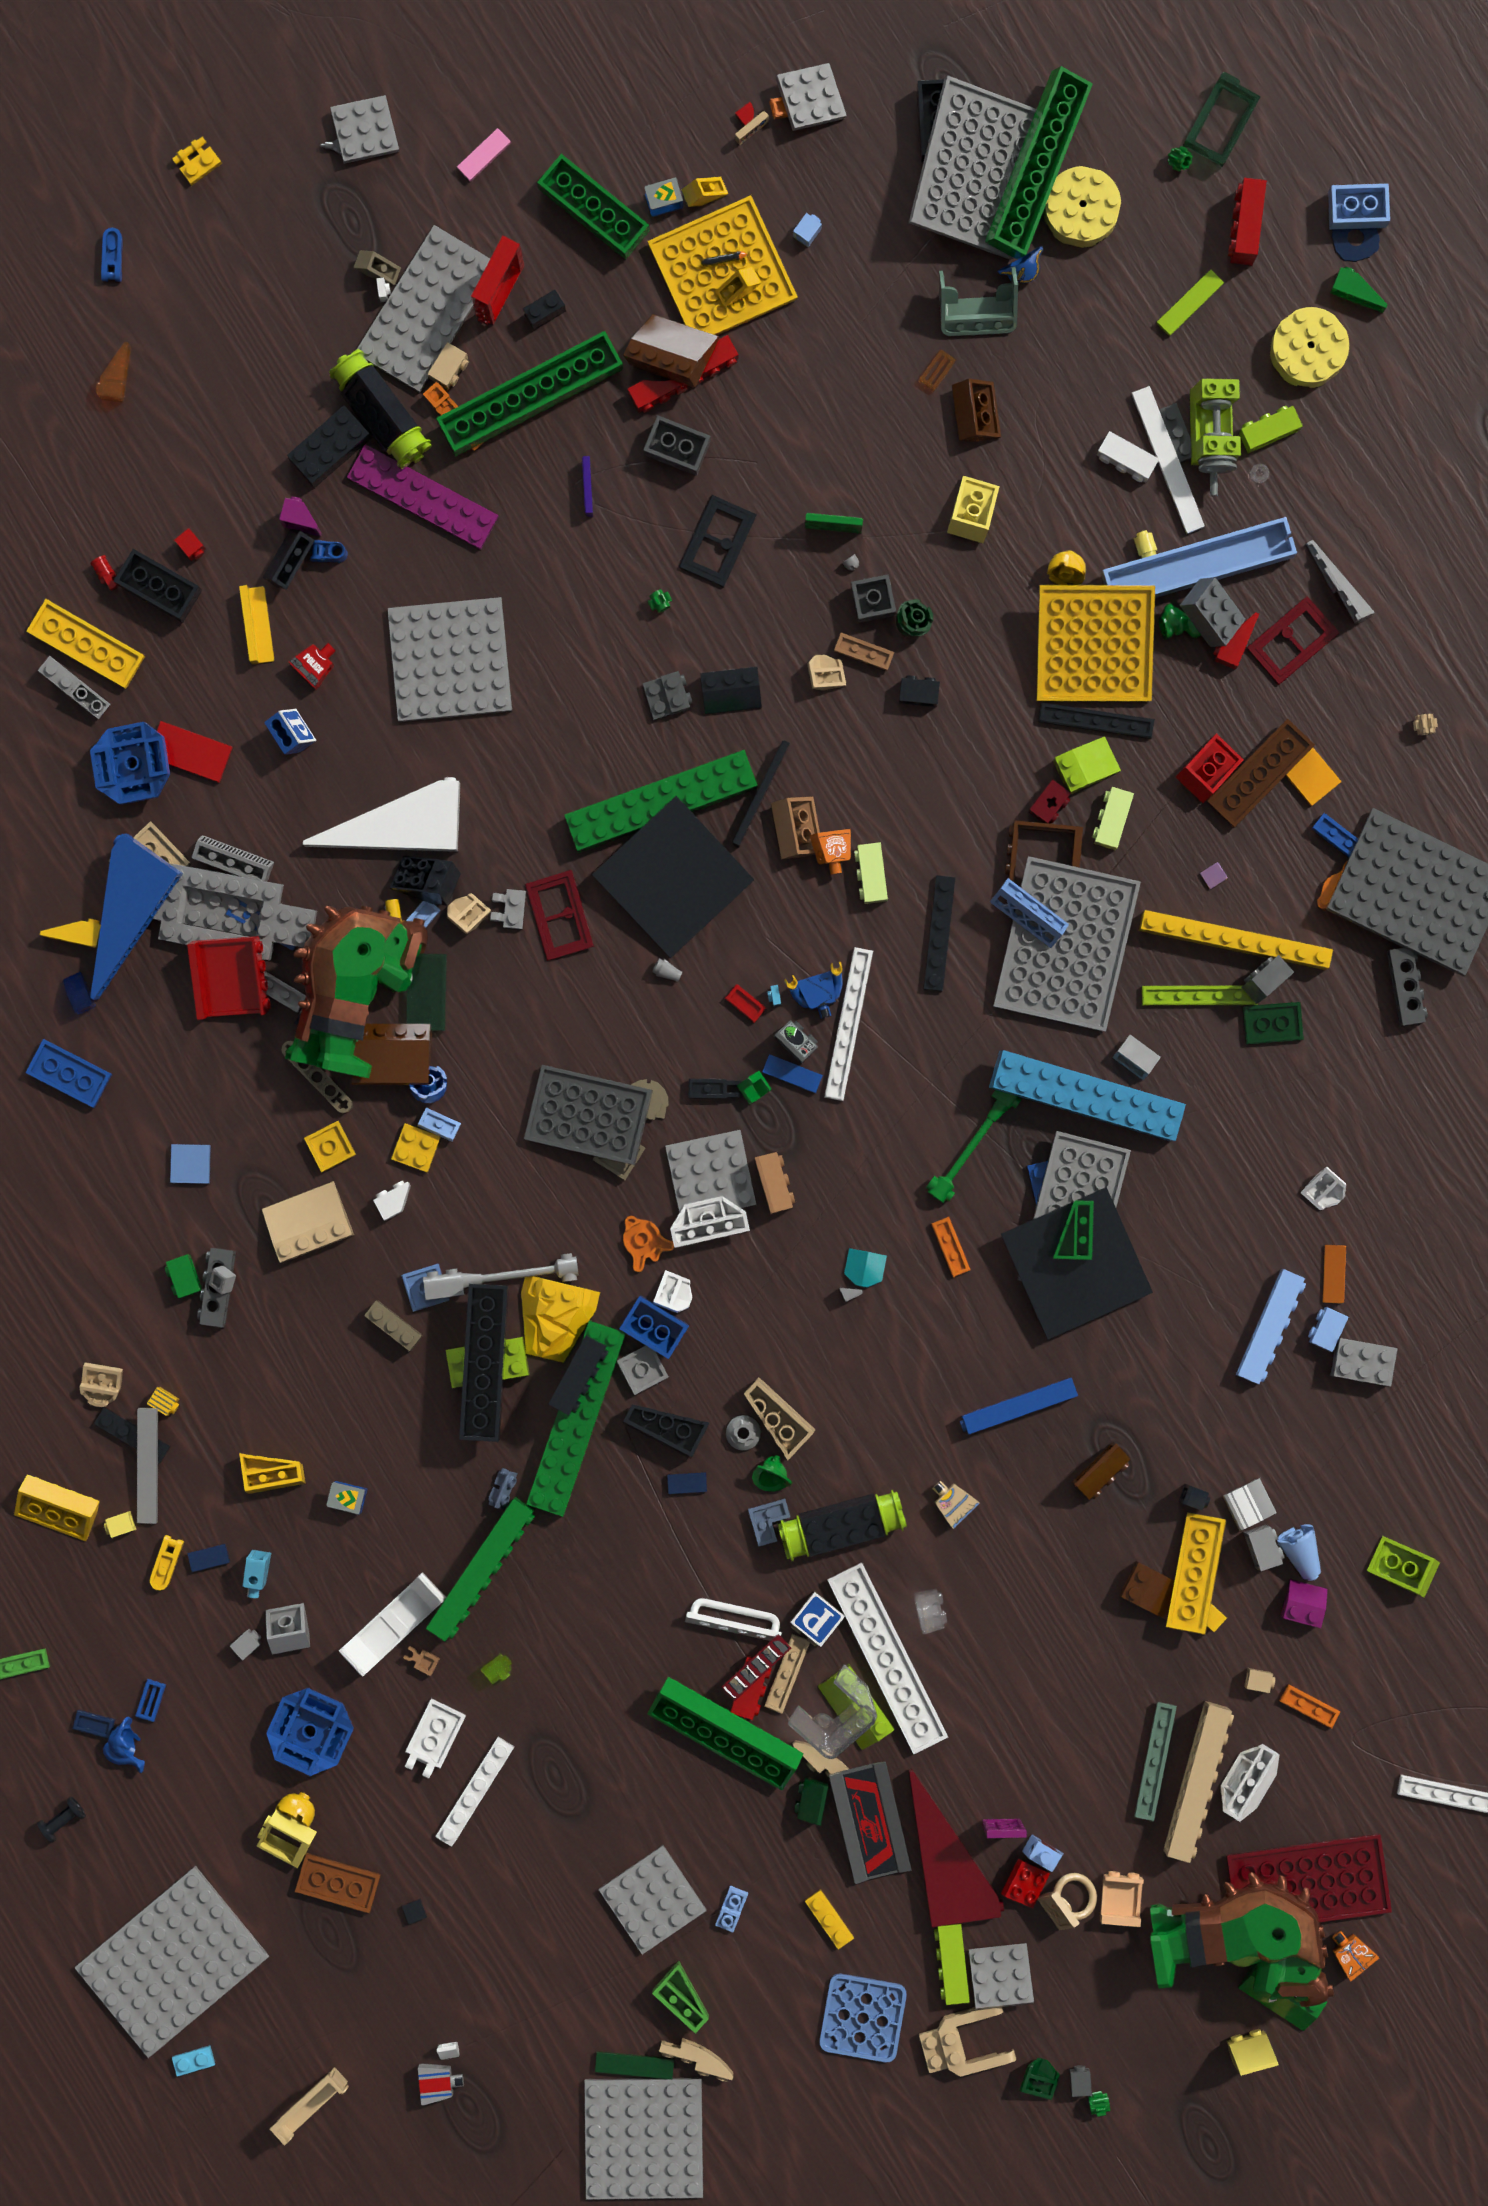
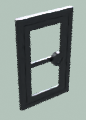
[679,495,757,587]

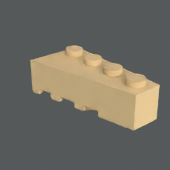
[744,1377,815,1460]

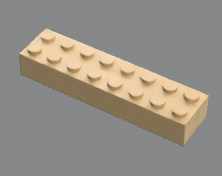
[1163,1701,1234,1863]

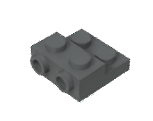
[643,671,693,721]

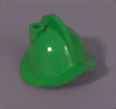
[752,1455,792,1492]

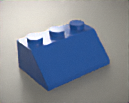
[619,1295,690,1359]

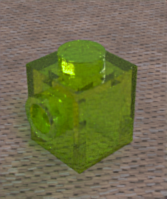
[481,1653,512,1685]

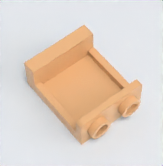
[1100,1871,1144,1927]

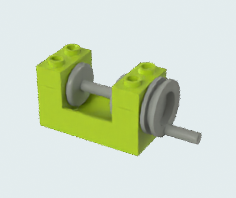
[1190,379,1241,496]

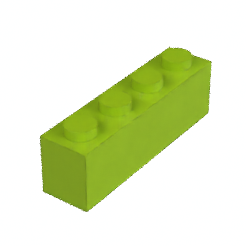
[934,1923,970,2005]

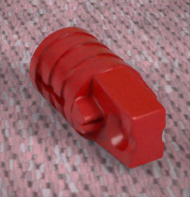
[90,555,118,591]

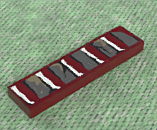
[722,1633,792,1701]

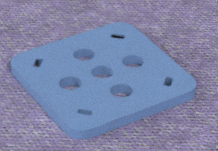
[820,1973,906,2062]

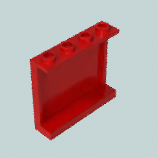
[187,936,271,1020]

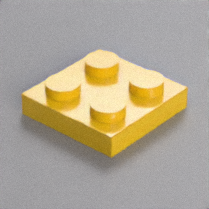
[304,1121,356,1172]
[391,1123,441,1173]

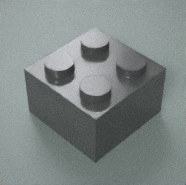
[850,574,896,623]
[1241,955,1294,1004]

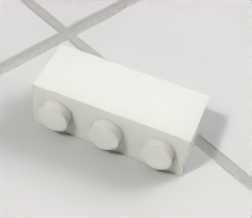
[1097,431,1159,482]

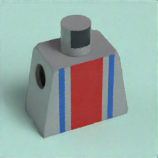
[418,2064,464,2105]

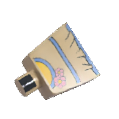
[932,1481,979,1529]

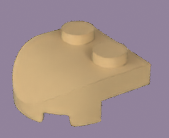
[80,1363,123,1407]

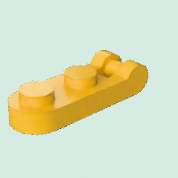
[150,1535,184,1590]

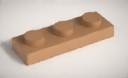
[834,633,894,671]

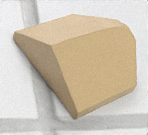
[807,655,846,690]
[447,893,491,934]

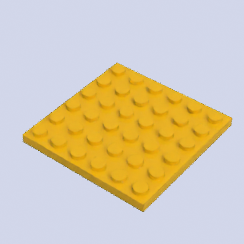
[647,195,798,335]
[1037,585,1155,701]

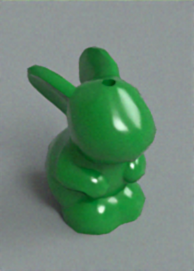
[1159,604,1202,640]

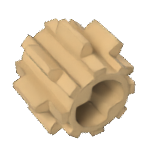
[1413,714,1438,735]

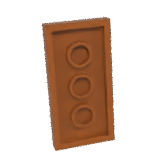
[295,1853,381,1913]

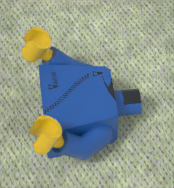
[784,962,843,1019]

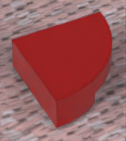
[735,102,754,126]

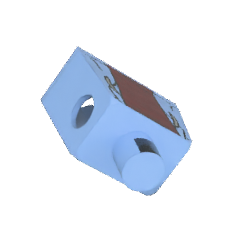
[1022,1835,1064,1872]

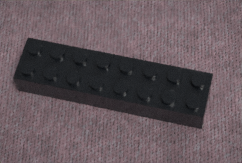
[459,1284,509,1442]

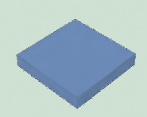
[170,1144,211,1184]
[402,1264,450,1312]

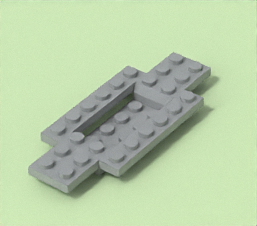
[153,864,317,960]

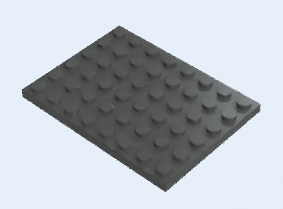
[1326,808,1488,977]

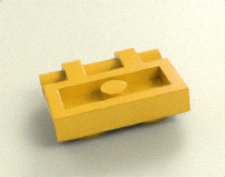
[172,136,222,186]

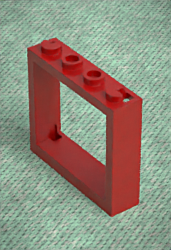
[471,236,524,325]

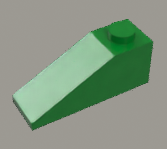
[1330,267,1388,313]

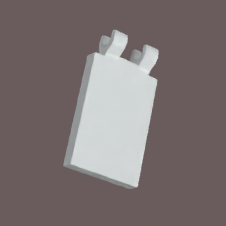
[405,1698,466,1778]

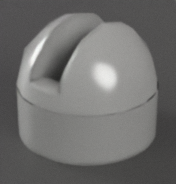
[843,554,859,571]

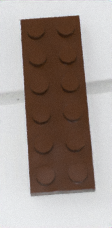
[1207,718,1315,828]

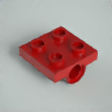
[1001,1859,1050,1908]

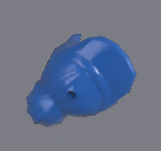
[103,1717,145,1773]

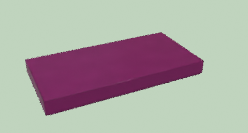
[982,1819,1027,1838]

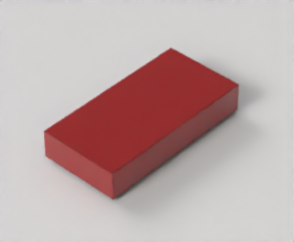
[725,984,767,1023]

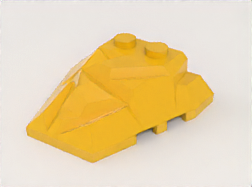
[521,1276,600,1363]

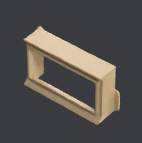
[270,2067,349,2146]

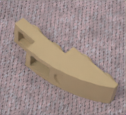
[792,1740,849,1777]
[659,2038,733,2082]

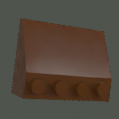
[623,314,719,388]
[351,1023,432,1085]

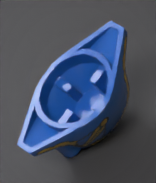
[998,246,1043,283]

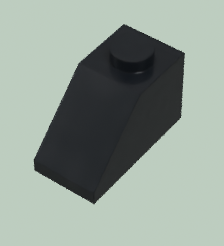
[1178,1484,1210,1511]

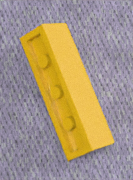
[239,585,274,664]

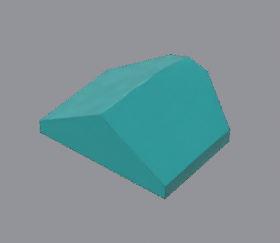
[844,1248,887,1287]

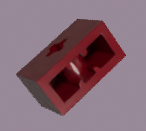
[1029,779,1071,824]

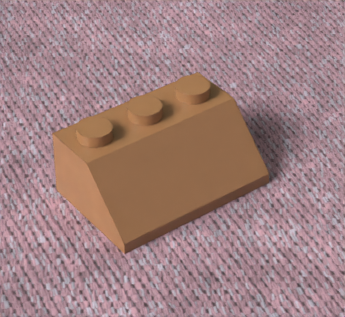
[771,797,820,859]
[755,1152,795,1214]

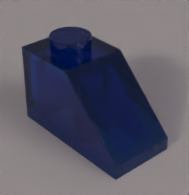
[63,972,96,1014]

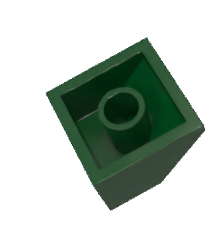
[794,1778,828,1826]

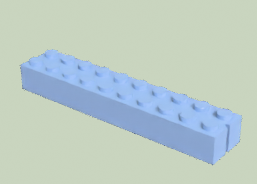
[1101,517,1297,598]

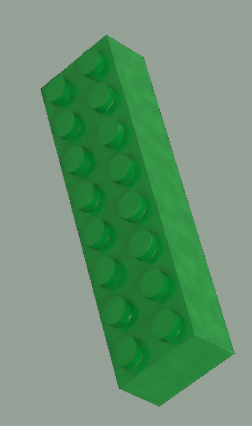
[426,1497,535,1641]
[647,1677,804,1790]

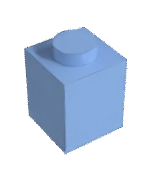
[793,213,822,247]

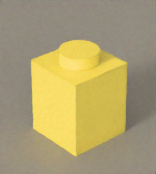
[104,1511,136,1538]

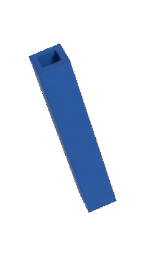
[960,1377,1078,1434]

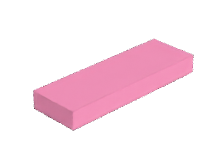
[457,128,511,182]

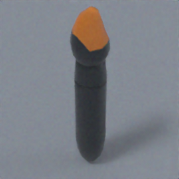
[701,251,747,266]

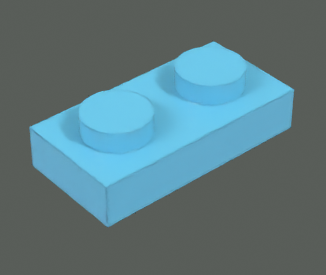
[172,2045,215,2076]

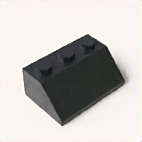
[700,667,762,715]

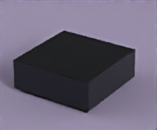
[402,1898,428,1924]

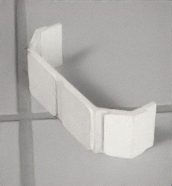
[339,1572,446,1677]

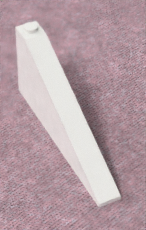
[303,777,460,852]

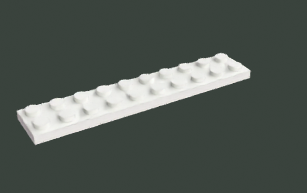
[827,1562,948,1754]

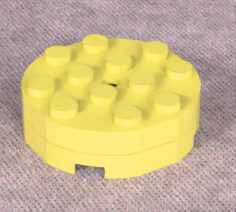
[1043,166,1121,248]
[1270,307,1349,388]

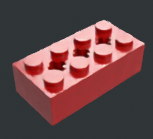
[1228,177,1267,266]

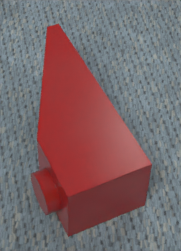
[1213,613,1259,669]

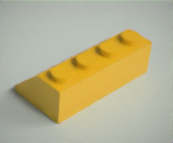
[14,1475,99,1541]

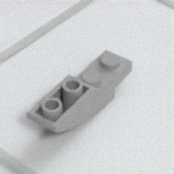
[38,656,110,719]

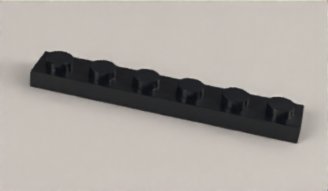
[924,875,956,992]

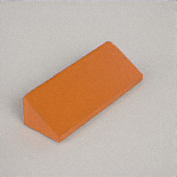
[1323,1245,1346,1303]

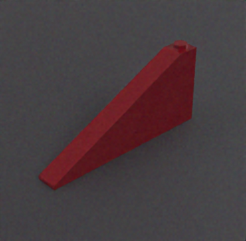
[908,1769,1004,1927]

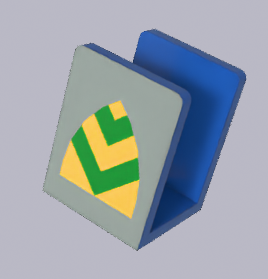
[645,177,683,217]
[327,1481,368,1514]

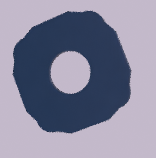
[1332,228,1380,262]

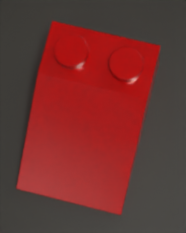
[1176,733,1244,803]

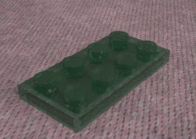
[407,954,447,1031]

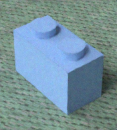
[1308,1307,1348,1352]

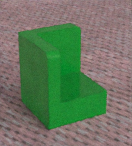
[737,1071,771,1104]

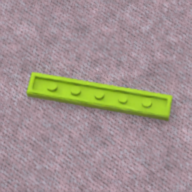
[1142,986,1257,1006]

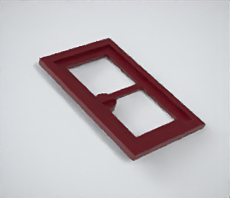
[1247,596,1339,685]
[525,870,594,961]

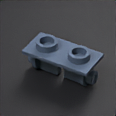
[488,1468,518,1510]

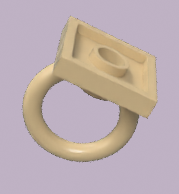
[1037,1873,1097,1930]

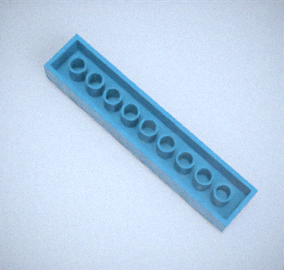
[989,1050,1186,1142]

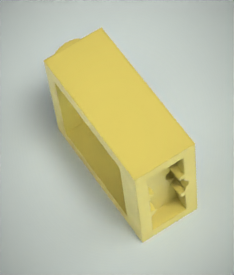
[257,1810,317,1868]

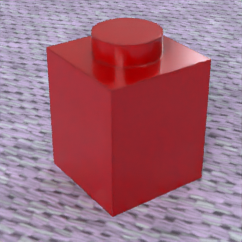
[174,528,206,561]

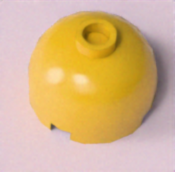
[1047,551,1086,585]
[275,1792,315,1827]

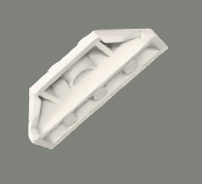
[670,1196,750,1248]
[1221,1744,1280,1822]

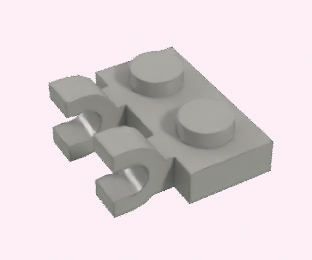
[490,889,526,929]

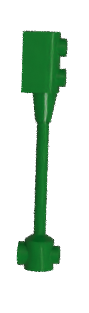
[926,1090,1022,1203]

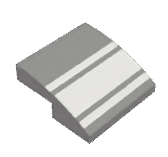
[1223,1478,1277,1531]

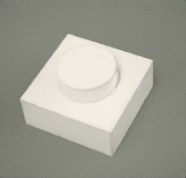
[377,278,391,302]

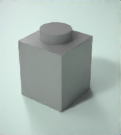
[230,1629,262,1660]

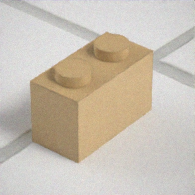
[428,342,469,390]

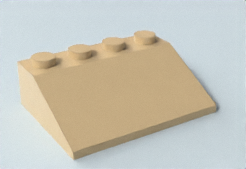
[262,1181,354,1263]

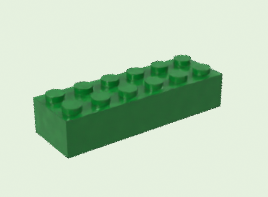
[537,154,650,260]

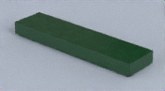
[595,2051,674,2079]

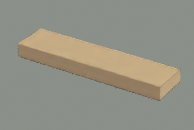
[764,1634,810,1714]

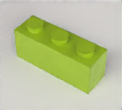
[1239,406,1303,453]

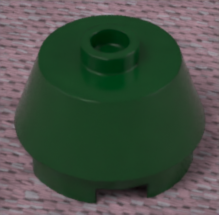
[896,599,933,637]

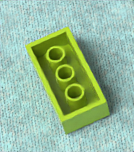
[446,1337,530,1388]

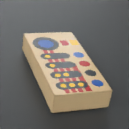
[735,111,769,145]

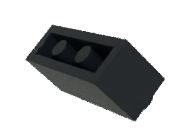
[263,529,315,590]

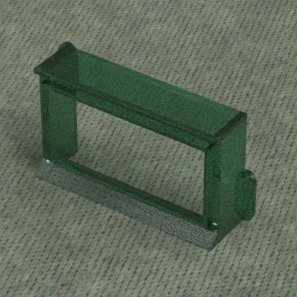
[1183,72,1261,167]

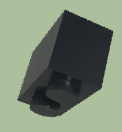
[523,289,566,330]
[899,675,940,707]

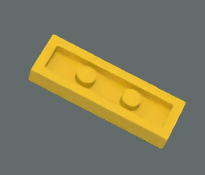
[805,1889,854,1949]

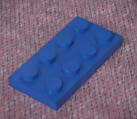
[26,1039,112,1108]

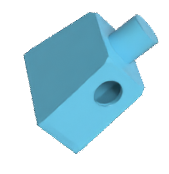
[243,1550,271,1598]

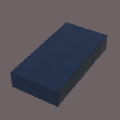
[667,1472,707,1494]
[187,1544,230,1572]
[72,1710,116,1739]

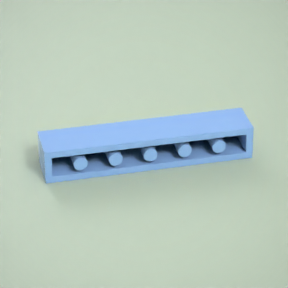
[1236,1269,1306,1384]

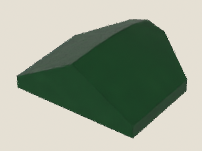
[1019,2058,1060,2100]

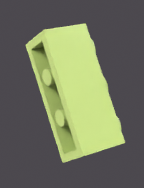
[1092,787,1134,850]
[854,842,888,904]

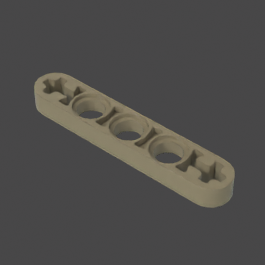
[282,1041,353,1113]

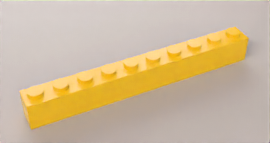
[1139,910,1333,970]

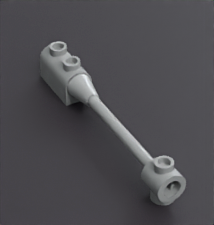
[423,1253,579,1300]

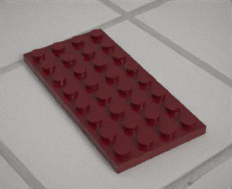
[1226,1834,1392,1922]

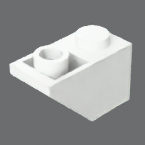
[373,1181,411,1221]

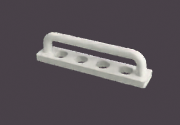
[685,1598,782,1641]

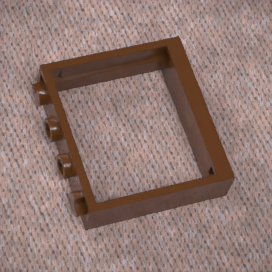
[1005,821,1083,882]

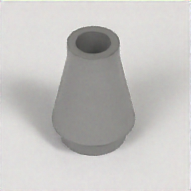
[652,959,682,982]

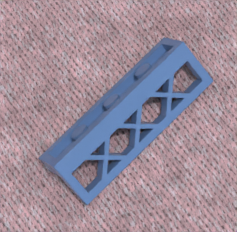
[990,878,1069,948]

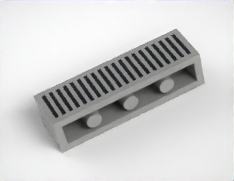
[192,835,274,881]

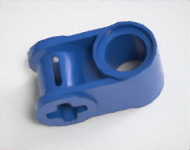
[310,540,348,563]

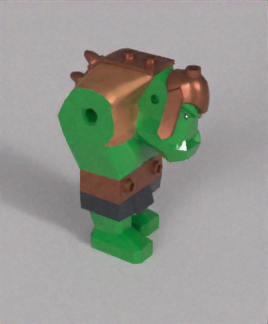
[285,906,428,1078]
[1150,1873,1334,2007]

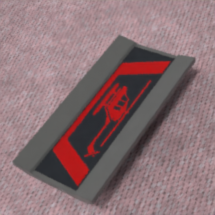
[829,1761,912,1884]

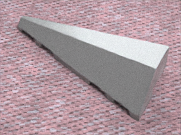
[1306,540,1375,623]

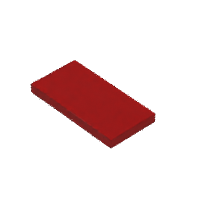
[157,721,233,783]

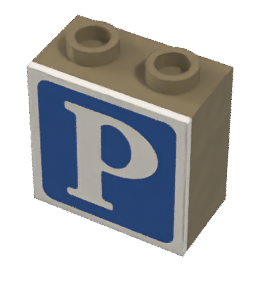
[790,1591,845,1647]

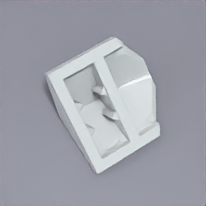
[1301,1167,1346,1210]
[653,1270,692,1313]

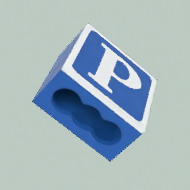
[264,709,316,754]

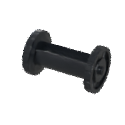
[37,1797,86,1843]

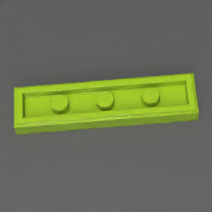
[1156,270,1224,337]

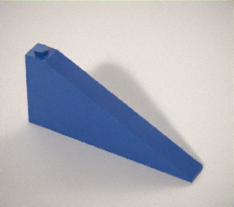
[90,834,183,1000]

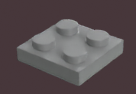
[617,1346,669,1395]

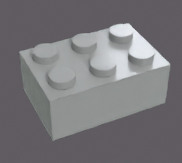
[1330,1338,1398,1386]

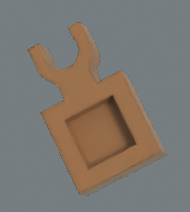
[403,1646,440,1676]

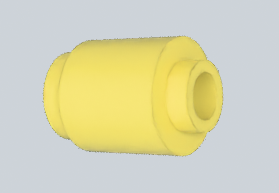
[1134,530,1157,558]

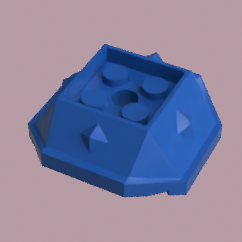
[90,722,170,805]
[266,1688,354,1776]

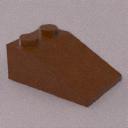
[1119,1561,1175,1620]

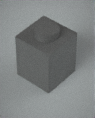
[1069,2065,1092,2097]

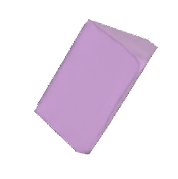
[1200,862,1228,889]

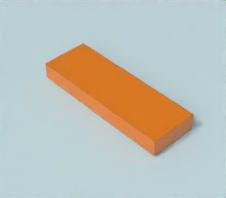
[931,1217,970,1277]
[1279,1684,1340,1729]

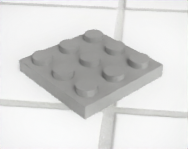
[776,63,847,131]
[330,95,399,164]
[969,1943,1034,2010]

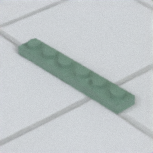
[1134,1702,1177,1821]

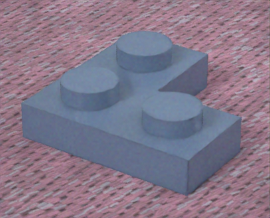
[748,1498,790,1546]

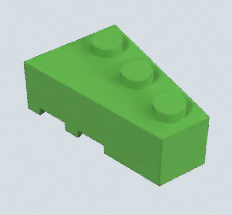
[652,1961,709,2034]

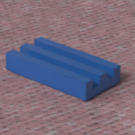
[135,1679,167,1722]

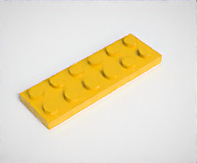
[27,599,145,689]
[1166,1513,1226,1635]

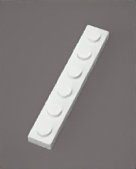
[435,1736,514,1847]

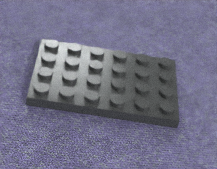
[524,1065,653,1165]

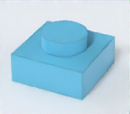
[767,985,781,1006]

